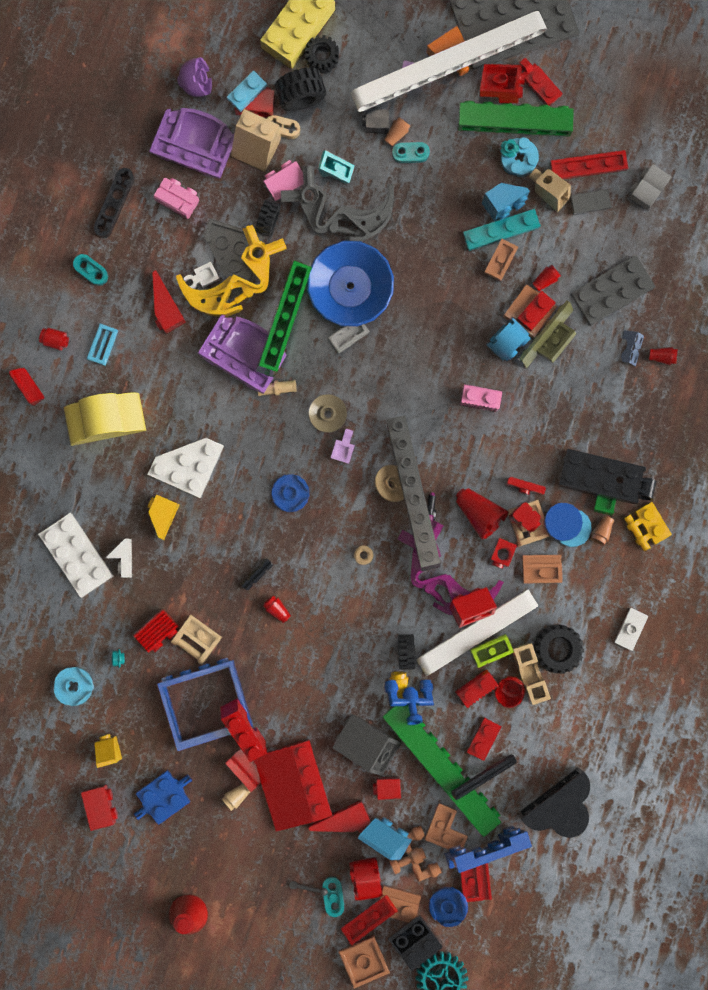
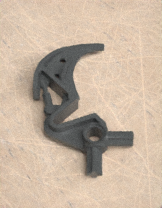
[281,166,394,241]

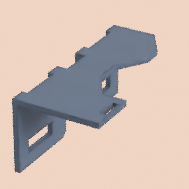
[621,330,644,367]

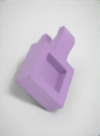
[331,429,355,464]

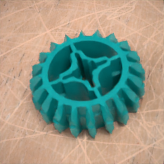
[415,951,468,990]

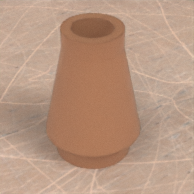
[384,117,410,147]
[591,516,614,546]

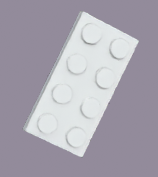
[38,513,114,598]

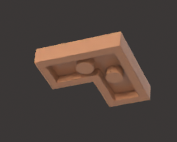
[424,803,468,850]

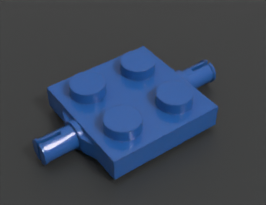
[134,770,192,825]

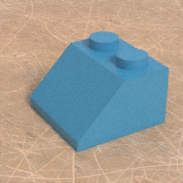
[358,817,412,860]

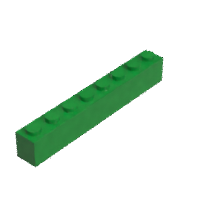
[382,705,501,837]

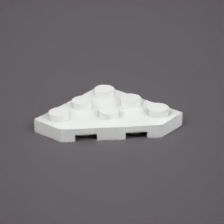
[147,438,224,498]

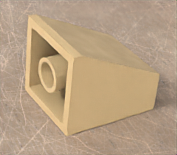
[231,109,281,172]

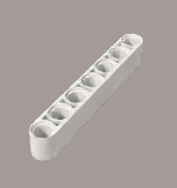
[416,589,538,676]

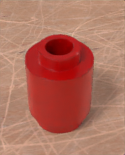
[39,327,69,351]

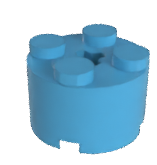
[486,317,531,361]

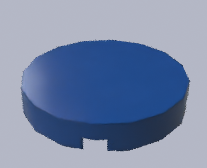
[272,474,310,512]
[544,503,583,541]
[429,887,468,927]

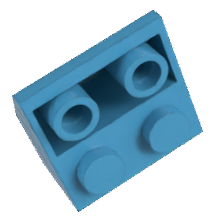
[482,183,530,222]

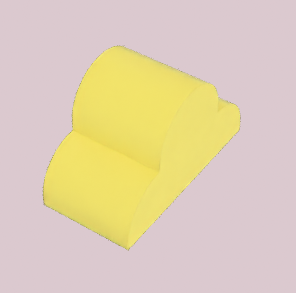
[64,393,146,446]

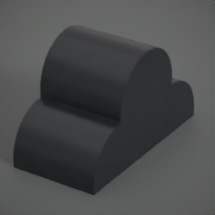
[517,767,590,838]

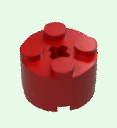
[349,857,383,901]

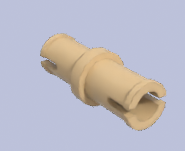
[258,380,297,396]

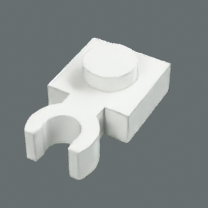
[183,262,220,289]

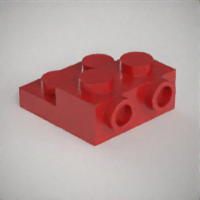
[480,64,525,103]

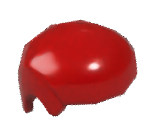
[495,676,526,708]

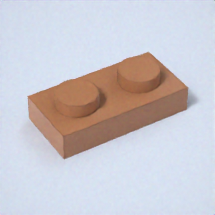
[484,239,518,282]

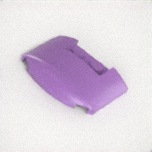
[149,108,234,179]
[198,315,287,394]

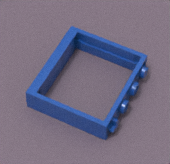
[157,658,253,751]

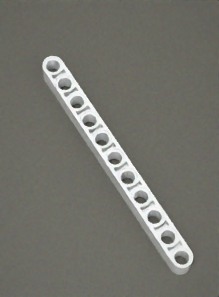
[350,11,547,112]

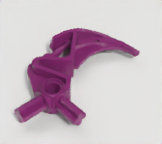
[397,521,504,615]

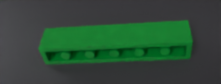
[458,101,574,137]
[256,261,312,378]

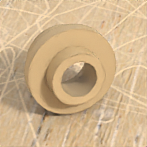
[354,546,373,565]

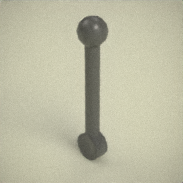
[289,881,328,896]

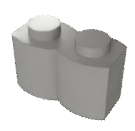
[629,164,671,211]

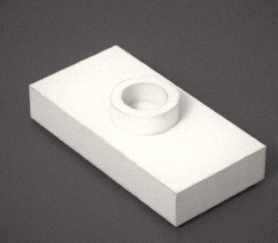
[614,608,648,651]

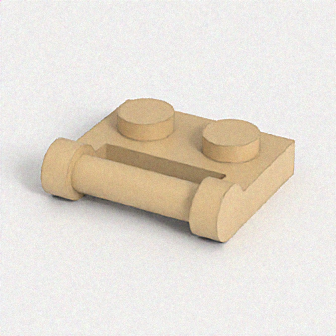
[507,500,550,547]
[171,615,222,665]

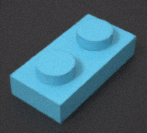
[227,70,267,112]

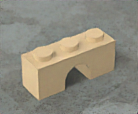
[512,643,551,705]

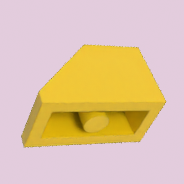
[148,495,179,540]
[95,734,122,768]

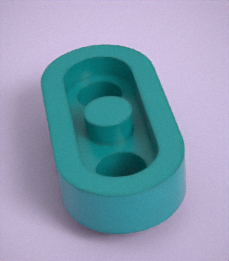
[392,142,430,163]
[73,254,108,286]
[322,876,345,917]

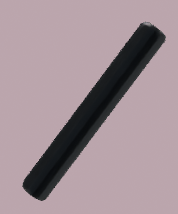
[451,754,517,800]

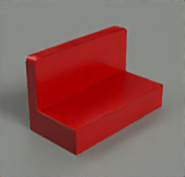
[225,748,261,792]

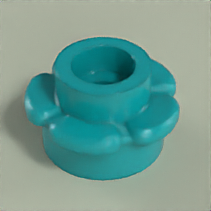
[501,139,519,158]
[112,649,125,668]

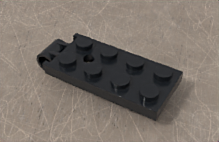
[559,449,657,505]

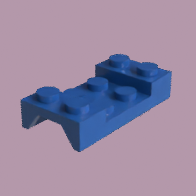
[444,826,532,873]

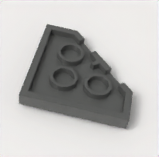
[204,218,264,289]

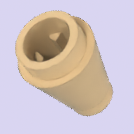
[222,784,250,811]

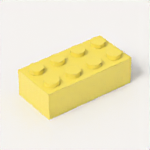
[260,0,335,69]

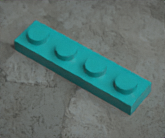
[463,209,541,251]

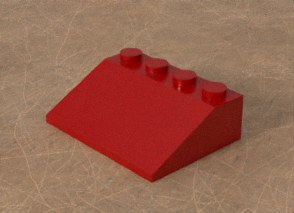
[254,739,332,832]

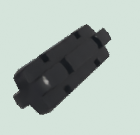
[241,558,273,590]

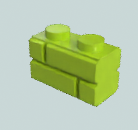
[469,634,514,668]

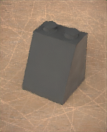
[332,714,402,776]

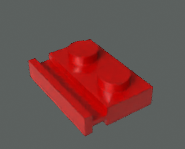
[460,863,492,902]

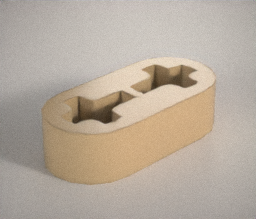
[267,115,300,139]

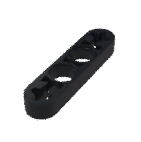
[94,168,135,238]

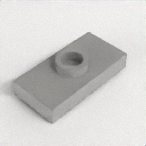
[328,324,370,354]

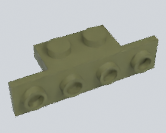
[519,300,576,368]

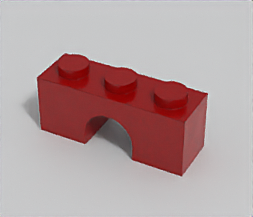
[220,698,267,762]

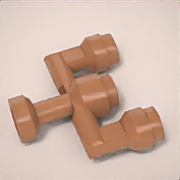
[389,826,442,882]

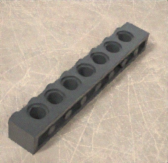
[386,415,441,572]

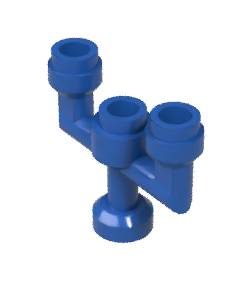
[384,680,434,725]

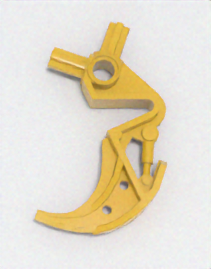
[176,225,287,317]

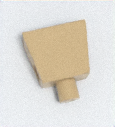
[529,169,571,212]

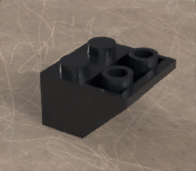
[388,915,443,971]

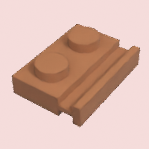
[522,555,562,584]
[380,885,421,923]

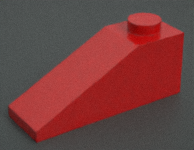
[153,270,186,334]
[308,800,371,833]

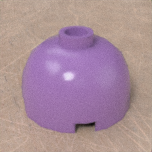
[177,57,212,97]

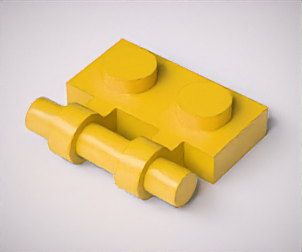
[624,502,672,551]

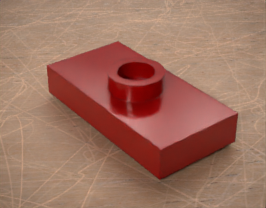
[506,477,546,495]

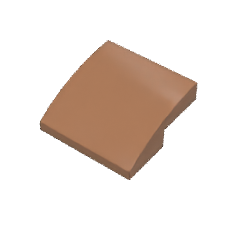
[503,285,558,339]

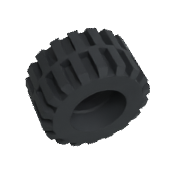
[275,68,327,111]
[533,625,584,674]

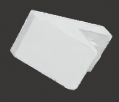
[106,539,132,578]

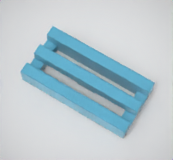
[87,324,118,366]

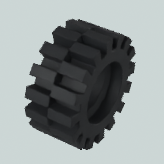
[305,35,339,73]
[255,199,281,237]
[398,634,415,670]

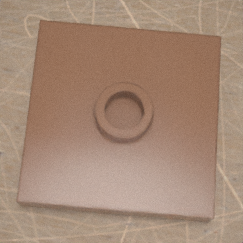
[339,935,390,989]

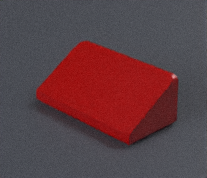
[9,368,45,406]

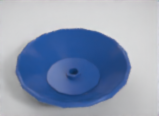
[307,241,394,327]

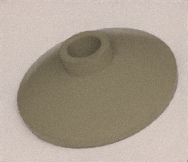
[309,394,347,433]

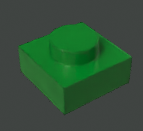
[594,496,616,516]

